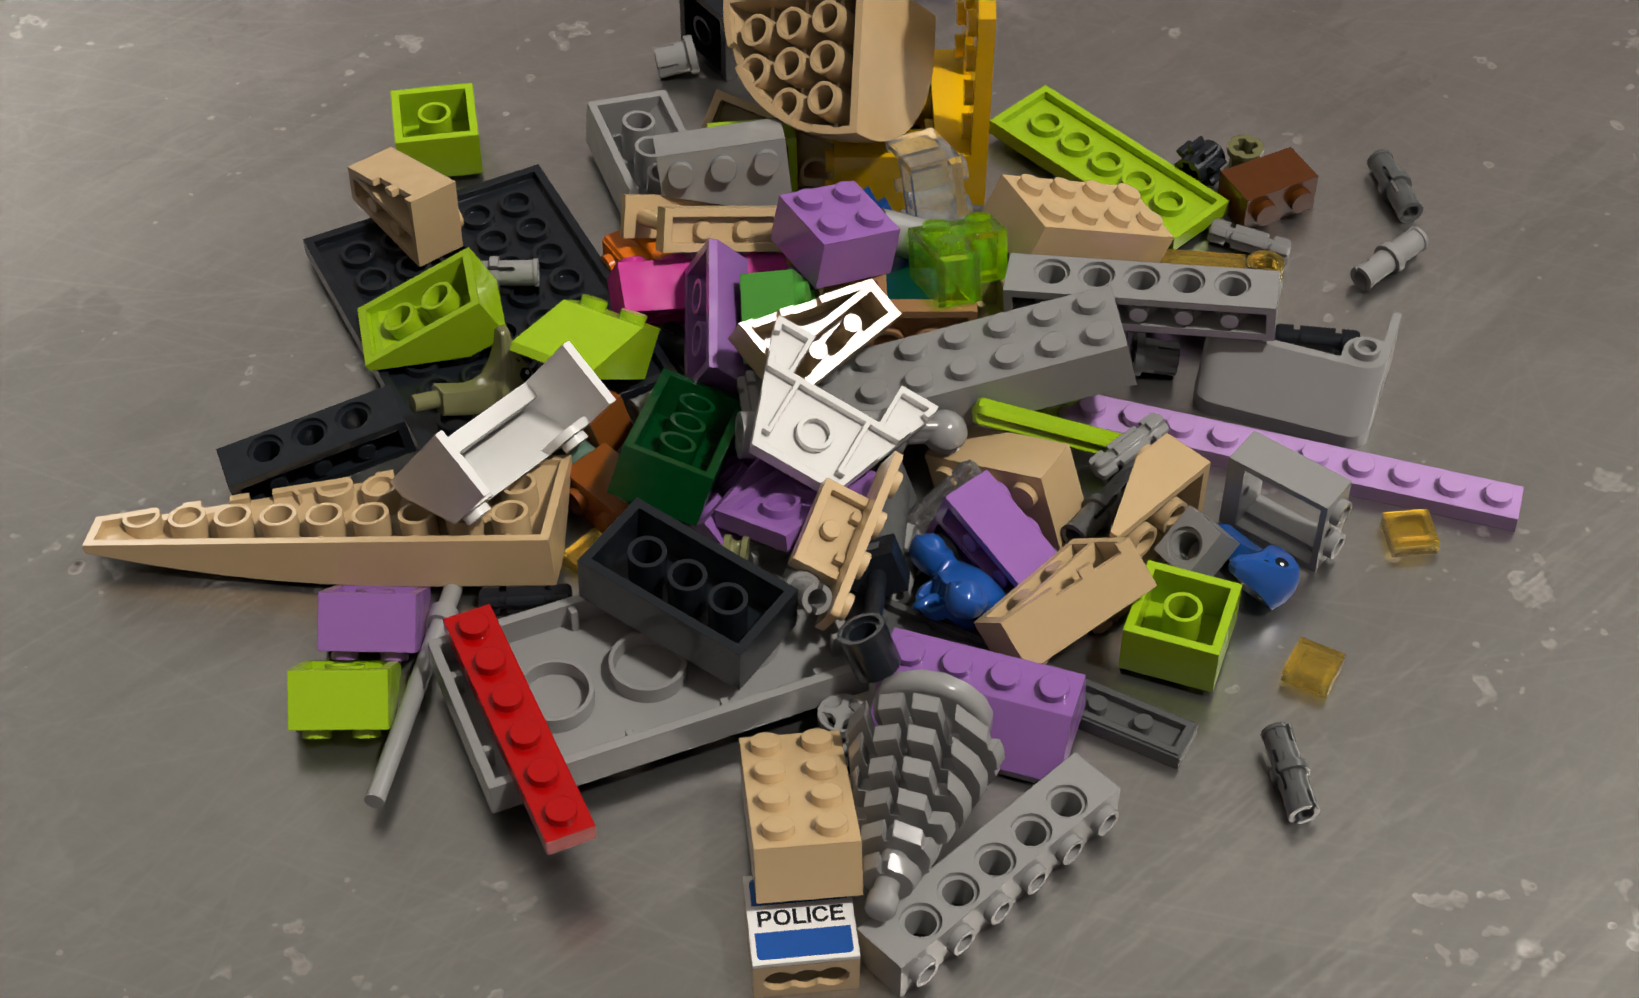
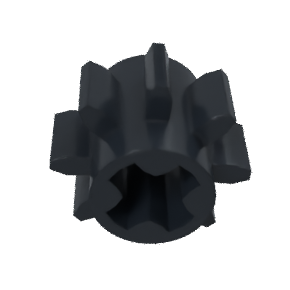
[1174,136,1227,187]

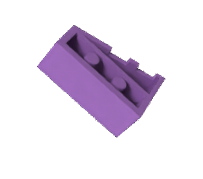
[926,470,1057,595]

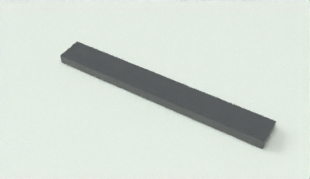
[844,584,1199,770]

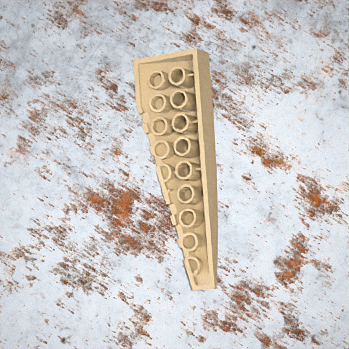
[82,454,572,587]

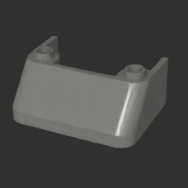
[1193,312,1402,449]

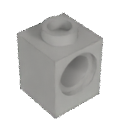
[1154,505,1240,576]

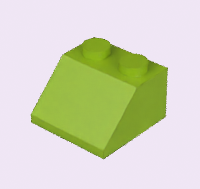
[287,659,401,739]

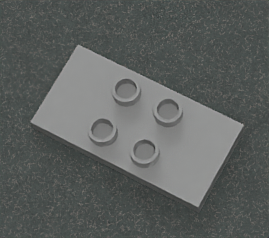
[427,540,869,814]

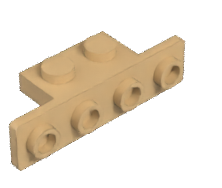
[787,451,904,631]

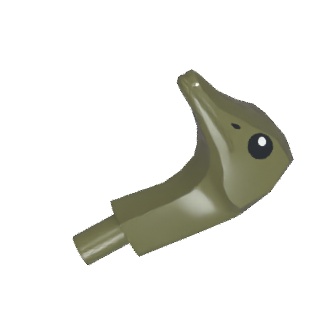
[409,325,534,416]

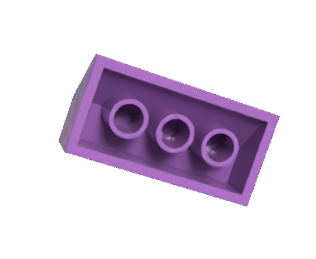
[871,627,1086,783]

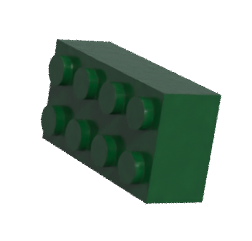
[607,368,741,527]

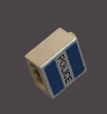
[743,875,860,998]

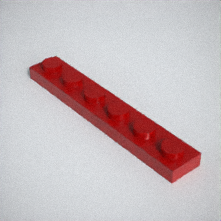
[443,604,597,856]

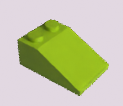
[357,247,505,371]
[509,294,660,380]

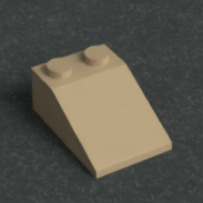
[1110,433,1211,565]

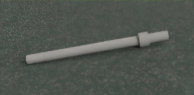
[364,584,464,808]

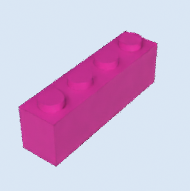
[607,252,788,325]

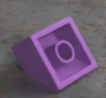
[317,585,431,661]

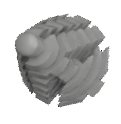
[844,669,1005,921]

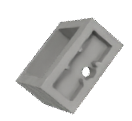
[1219,431,1353,572]

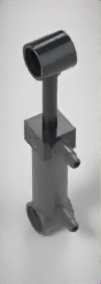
[825,456,917,683]

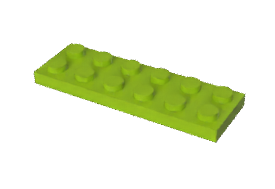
[989,85,1229,252]

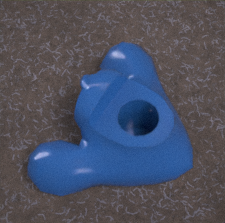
[909,533,1006,632]

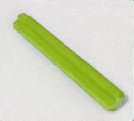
[971,397,1122,455]

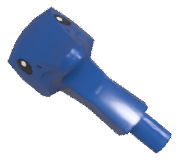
[1218,524,1299,610]

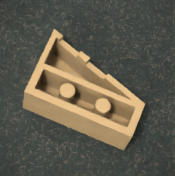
[728,278,901,386]
[974,537,1157,665]

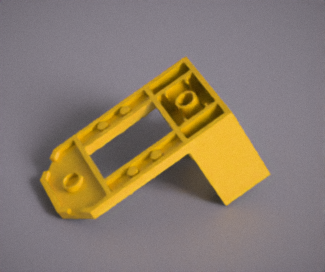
[825,0,996,212]

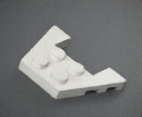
[748,315,939,491]

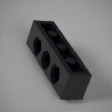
[216,384,416,500]

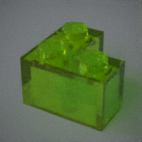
[908,212,1008,308]

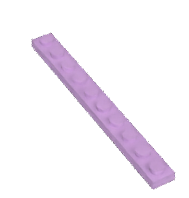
[1066,394,1524,532]

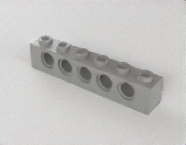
[1003,253,1280,341]
[856,752,1121,998]

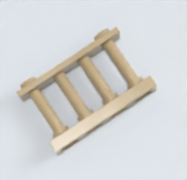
[620,194,781,253]

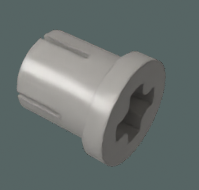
[653,34,700,78]

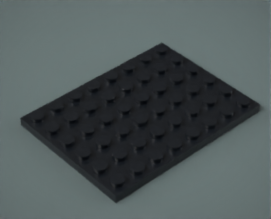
[303,164,679,452]

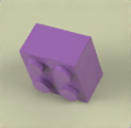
[771,181,900,289]

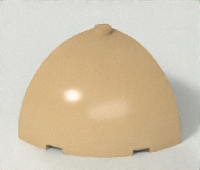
[723,0,936,143]

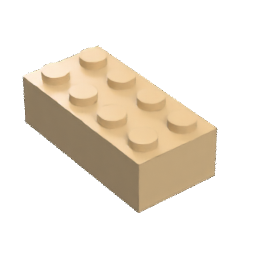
[979,174,1174,263]
[739,728,863,904]

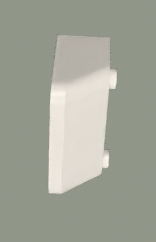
[390,341,616,526]

